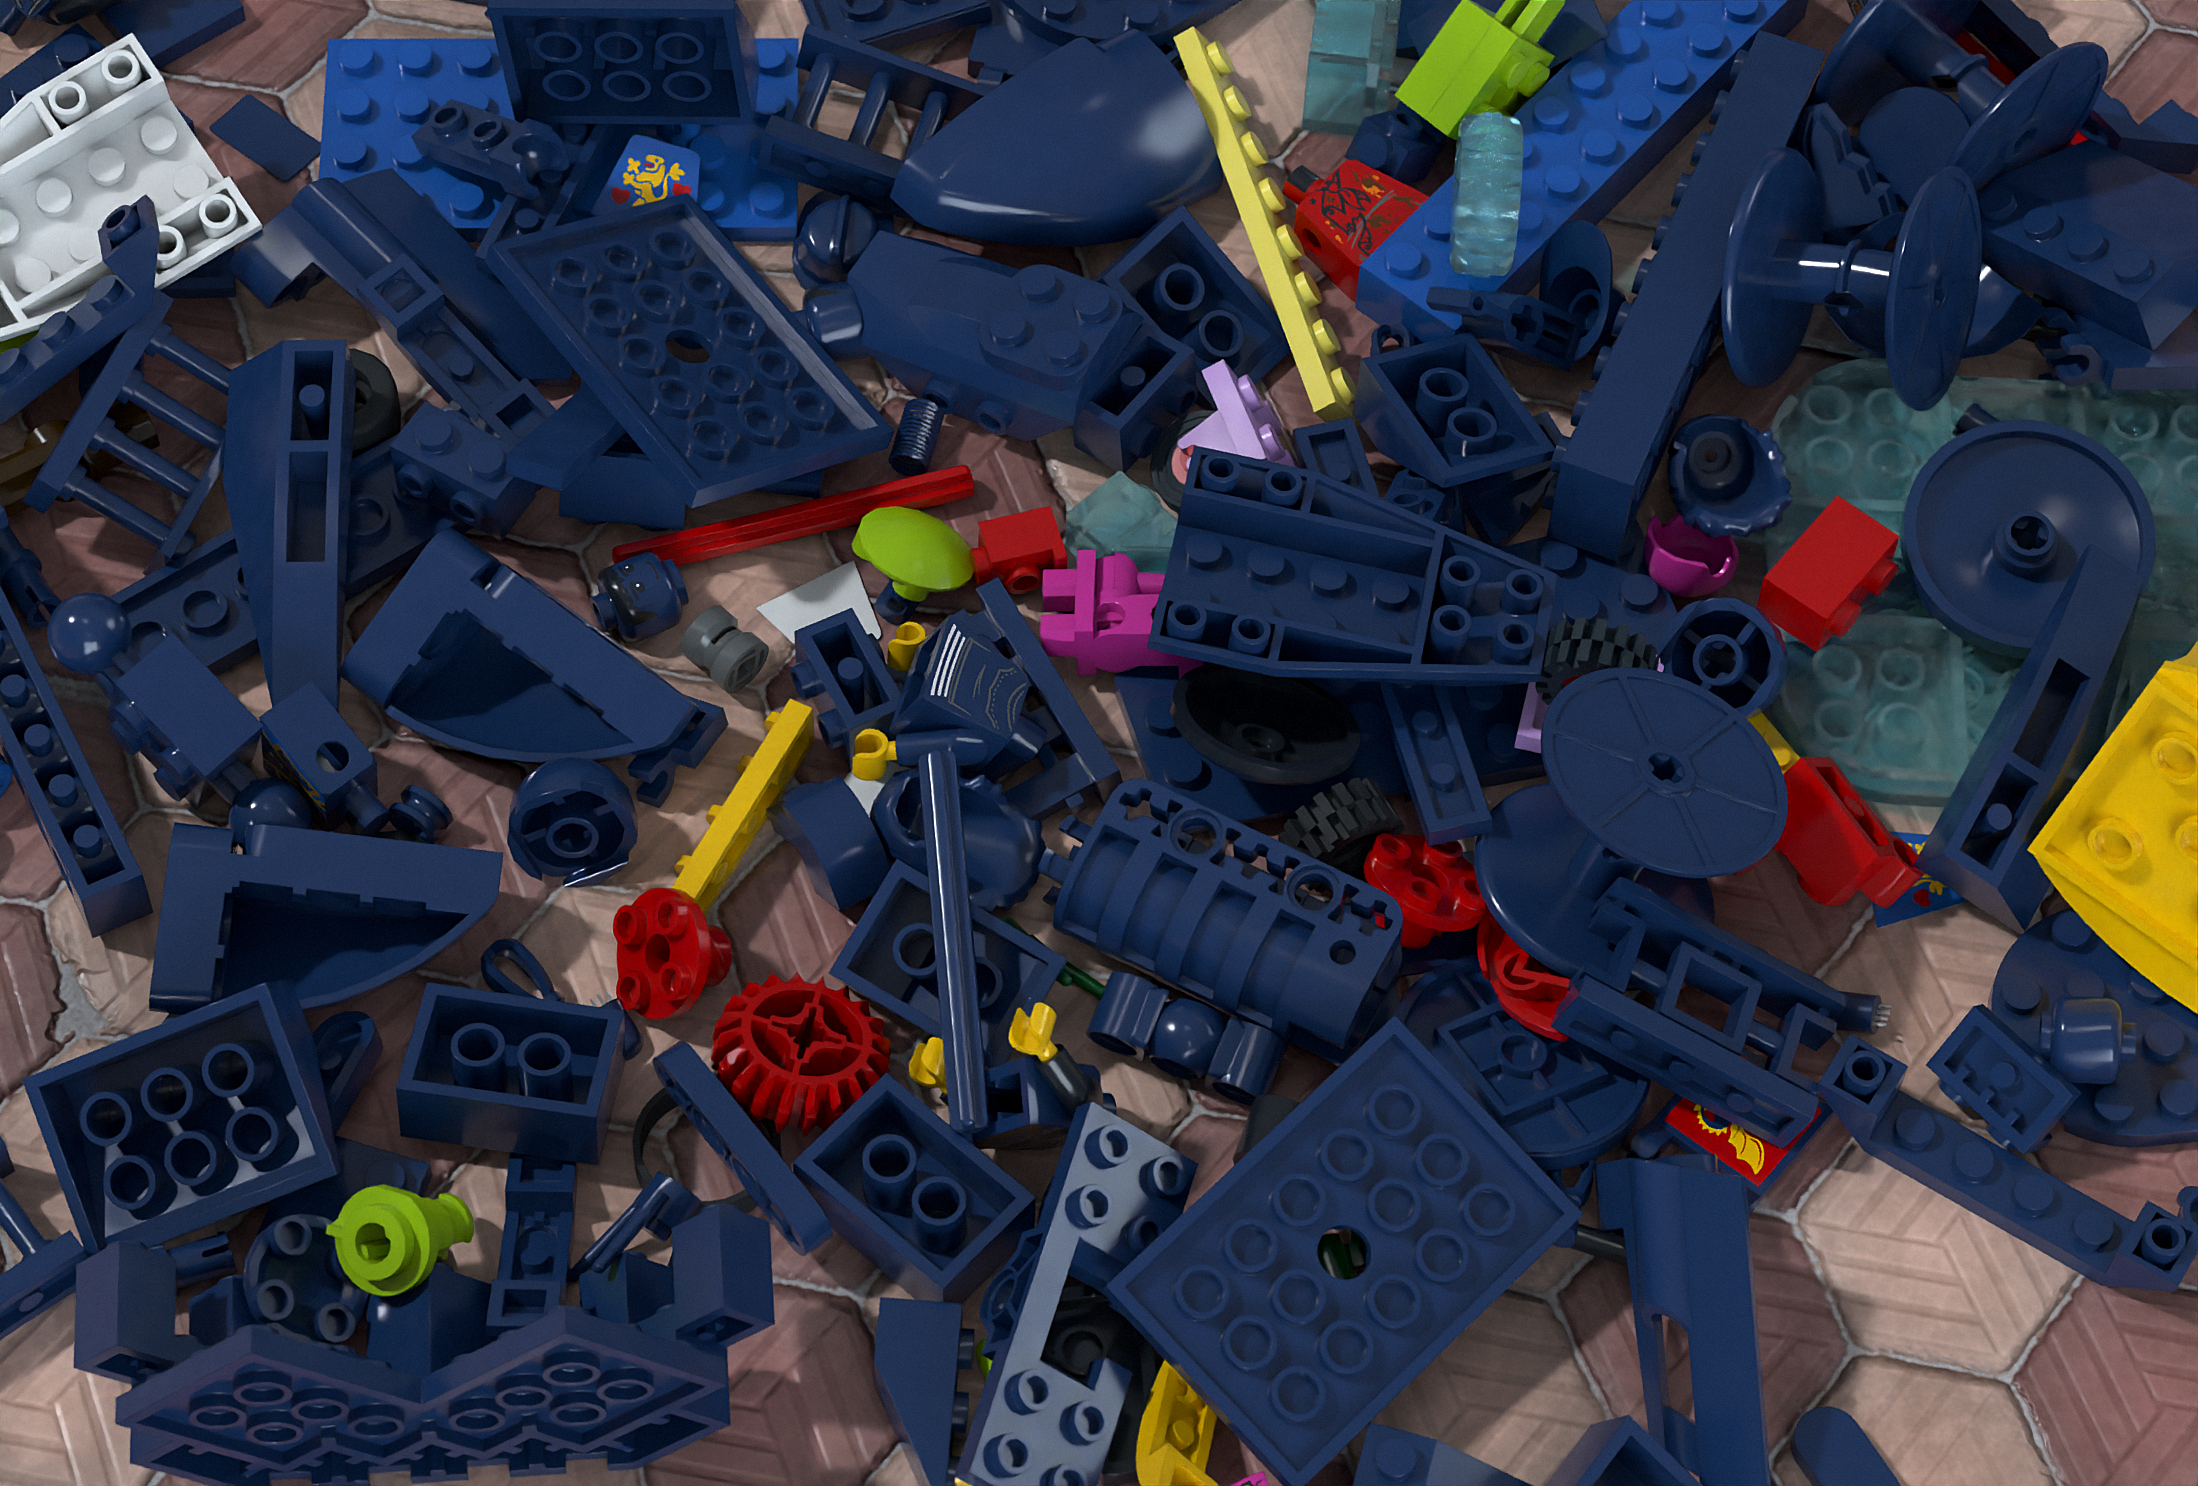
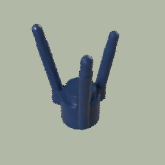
[569,1171,702,1283]

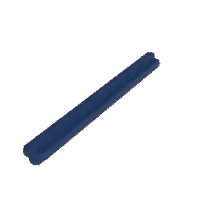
[918,749,990,1134]

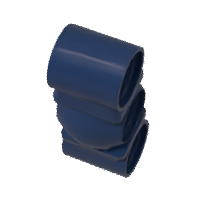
[1085,971,1288,1106]

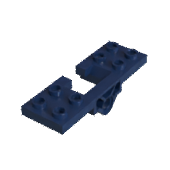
[954,1101,1198,1486]

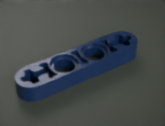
[652,1040,833,1256]

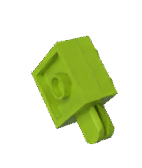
[1394,0,1565,150]

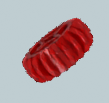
[710,972,891,1138]

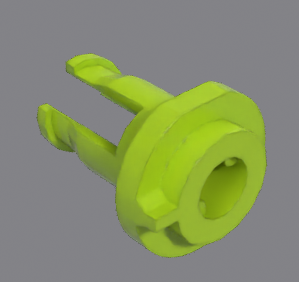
[326,1184,474,1296]

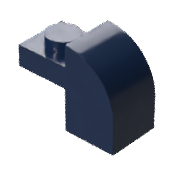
[766,776,891,911]

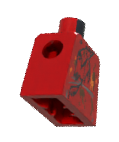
[1282,159,1429,302]

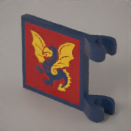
[1625,1047,1834,1216]

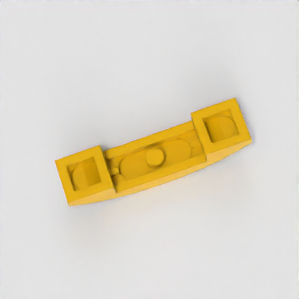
[1136,1360,1219,1486]

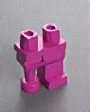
[1040,549,1205,678]

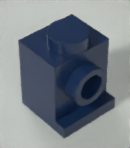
[1344,100,1448,185]

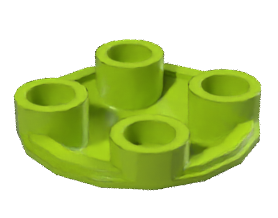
[852,506,974,602]

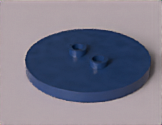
[1393,953,1651,1171]

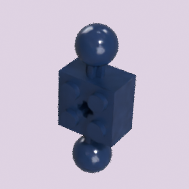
[47,592,312,850]

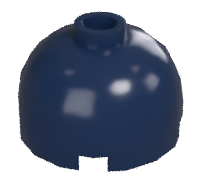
[1657,597,1788,719]
[507,757,638,888]

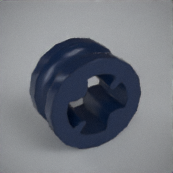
[388,785,453,844]

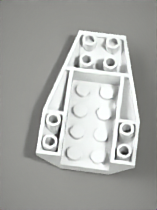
[0,33,263,342]

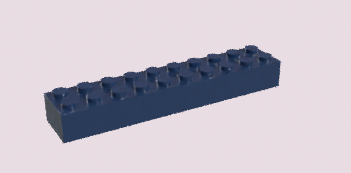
[1542,30,1827,561]

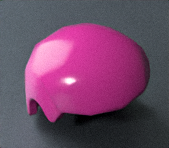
[1643,513,1739,598]

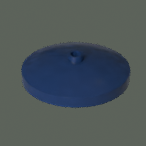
[1900,420,2156,659]

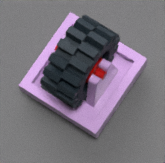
[1514,617,1664,753]

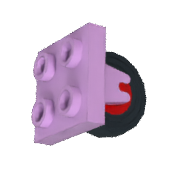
[1150,359,1300,513]

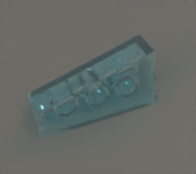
[1301,0,1400,136]

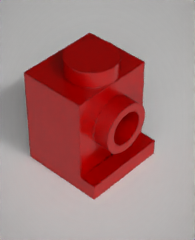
[969,506,1068,594]

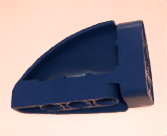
[890,29,1223,247]
[340,528,700,765]
[149,822,504,1015]

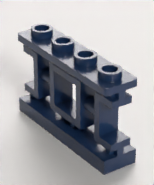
[1550,877,1848,1149]

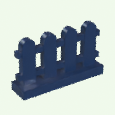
[886,577,1123,822]

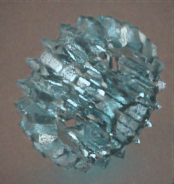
[1449,112,1524,278]

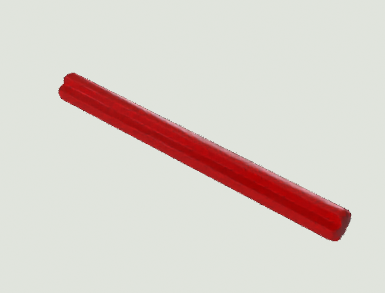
[612,465,974,567]

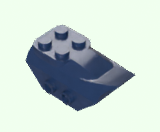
[847,230,1144,442]

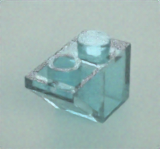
[1065,470,1177,574]

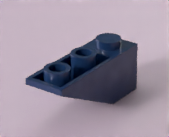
[874,1297,975,1486]

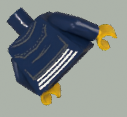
[852,614,1047,781]

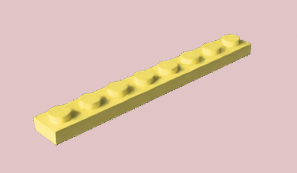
[1174,26,1360,427]

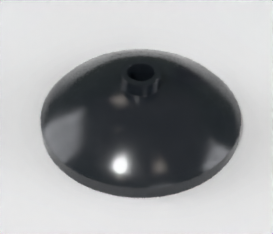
[1170,663,1361,786]

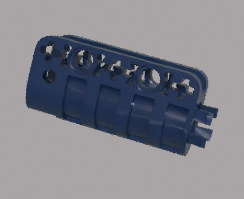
[1037,778,1403,1067]

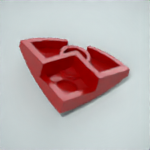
[1477,908,1571,1042]

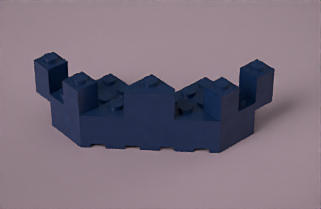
[74,1203,775,1486]

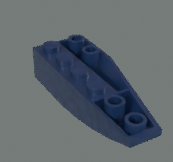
[223,340,356,713]
[1913,544,2144,934]

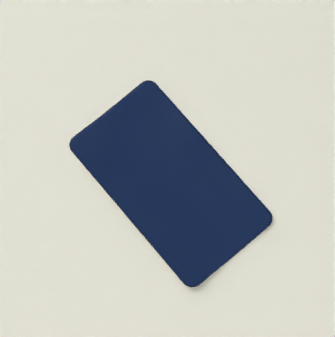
[209,94,321,181]

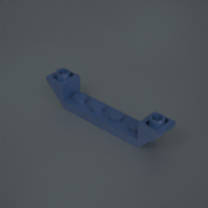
[1965,0,2198,174]
[0,194,160,425]
[1816,1034,2198,1292]

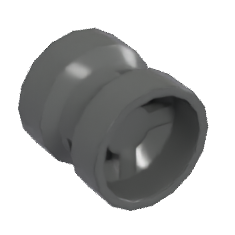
[680,605,769,693]

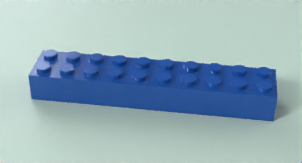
[1355,0,1809,345]

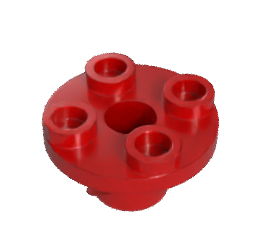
[1364,833,1488,949]
[613,887,732,1020]

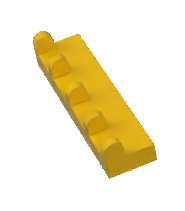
[672,698,815,918]

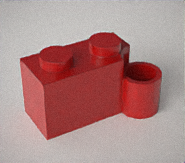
[1756,495,1900,652]
[1773,757,1926,908]

